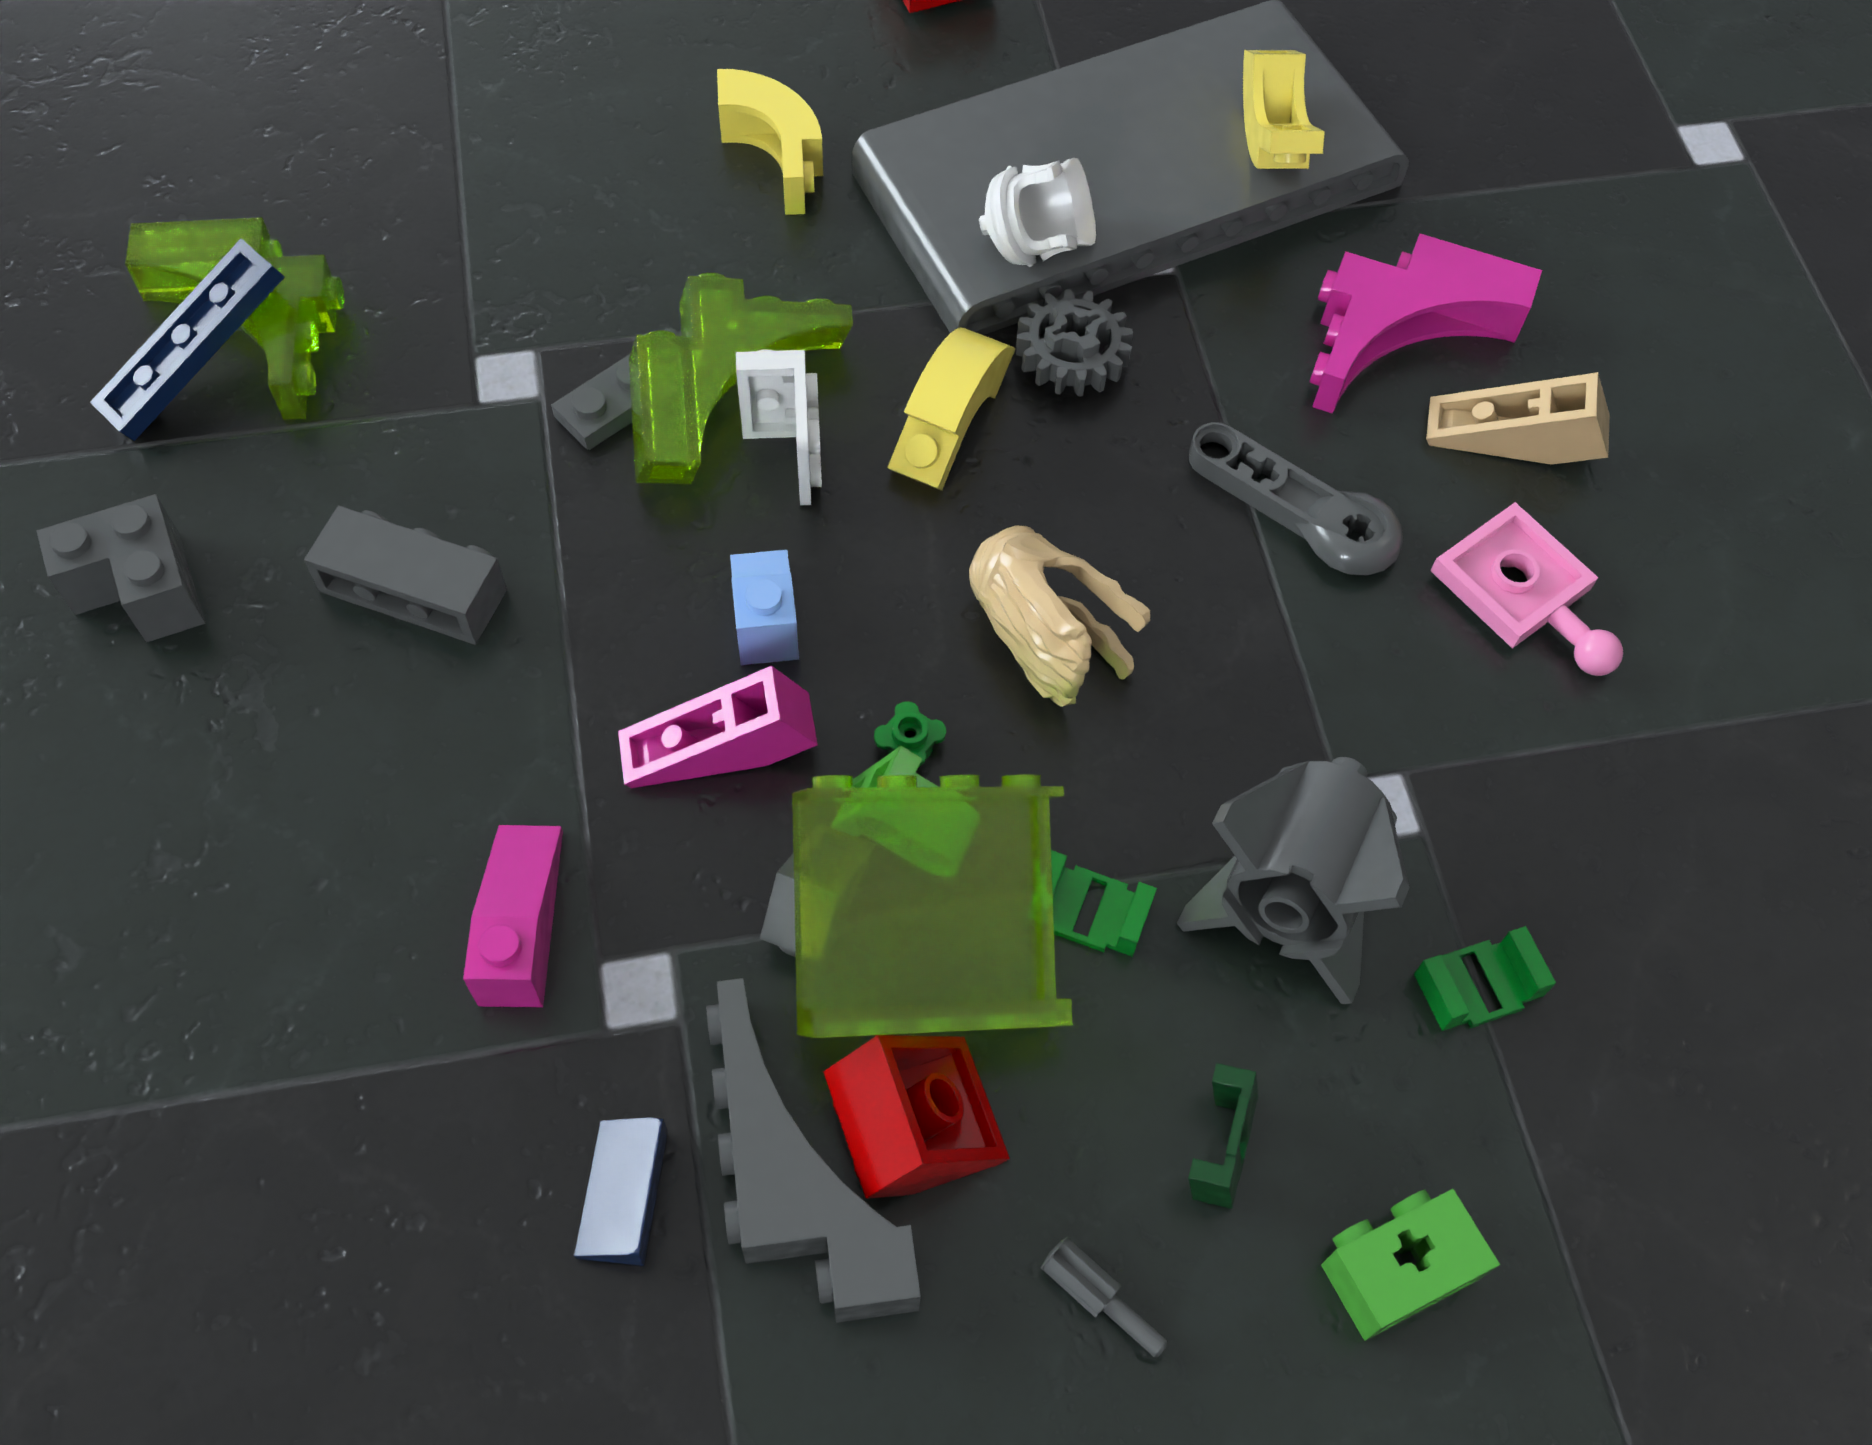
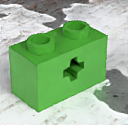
[1321,1189,1500,1341]

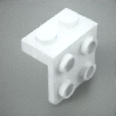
[736,349,822,506]

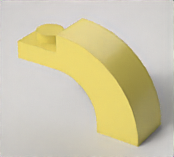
[1243,50,1325,169]
[717,69,823,215]
[887,327,1015,491]

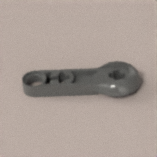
[1189,422,1403,576]

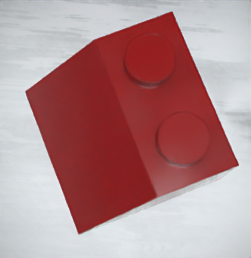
[823,1035,1010,1199]

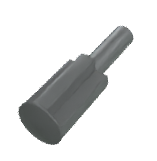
[1041,1237,1167,1357]

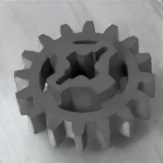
[1015,289,1133,396]

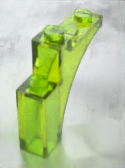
[125,217,345,420]
[629,273,853,484]

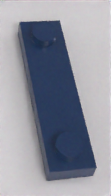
[90,238,285,441]

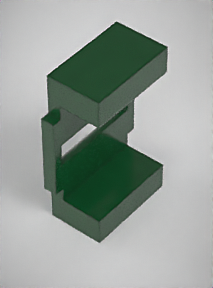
[1188,1063,1259,1209]

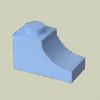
[730,550,799,665]

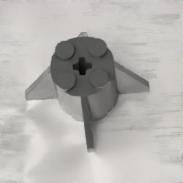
[1177,757,1410,1004]

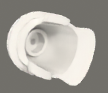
[979,158,1096,267]

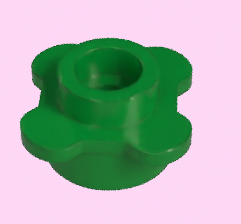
[874,701,946,767]

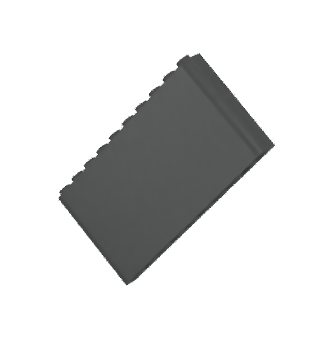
[852,0,1409,335]

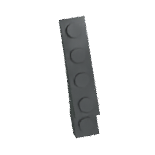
[706,978,921,1323]

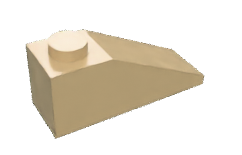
[1426,372,1610,465]

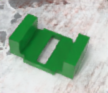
[1026,850,1157,957]
[1414,926,1556,1031]

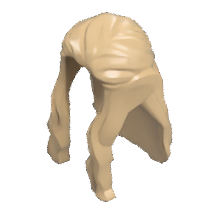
[969,525,1150,707]

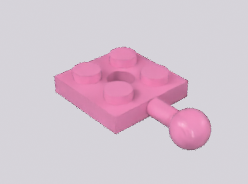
[1430,502,1623,676]

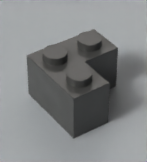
[36,494,205,643]

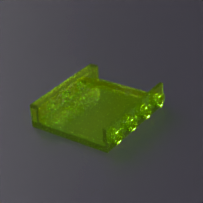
[792,774,1072,1038]

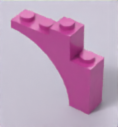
[1309,233,1542,414]

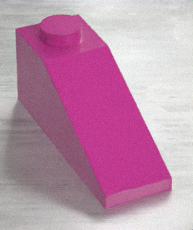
[618,666,818,788]
[463,825,563,1007]

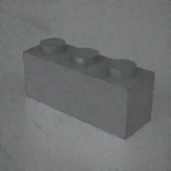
[304,505,507,645]

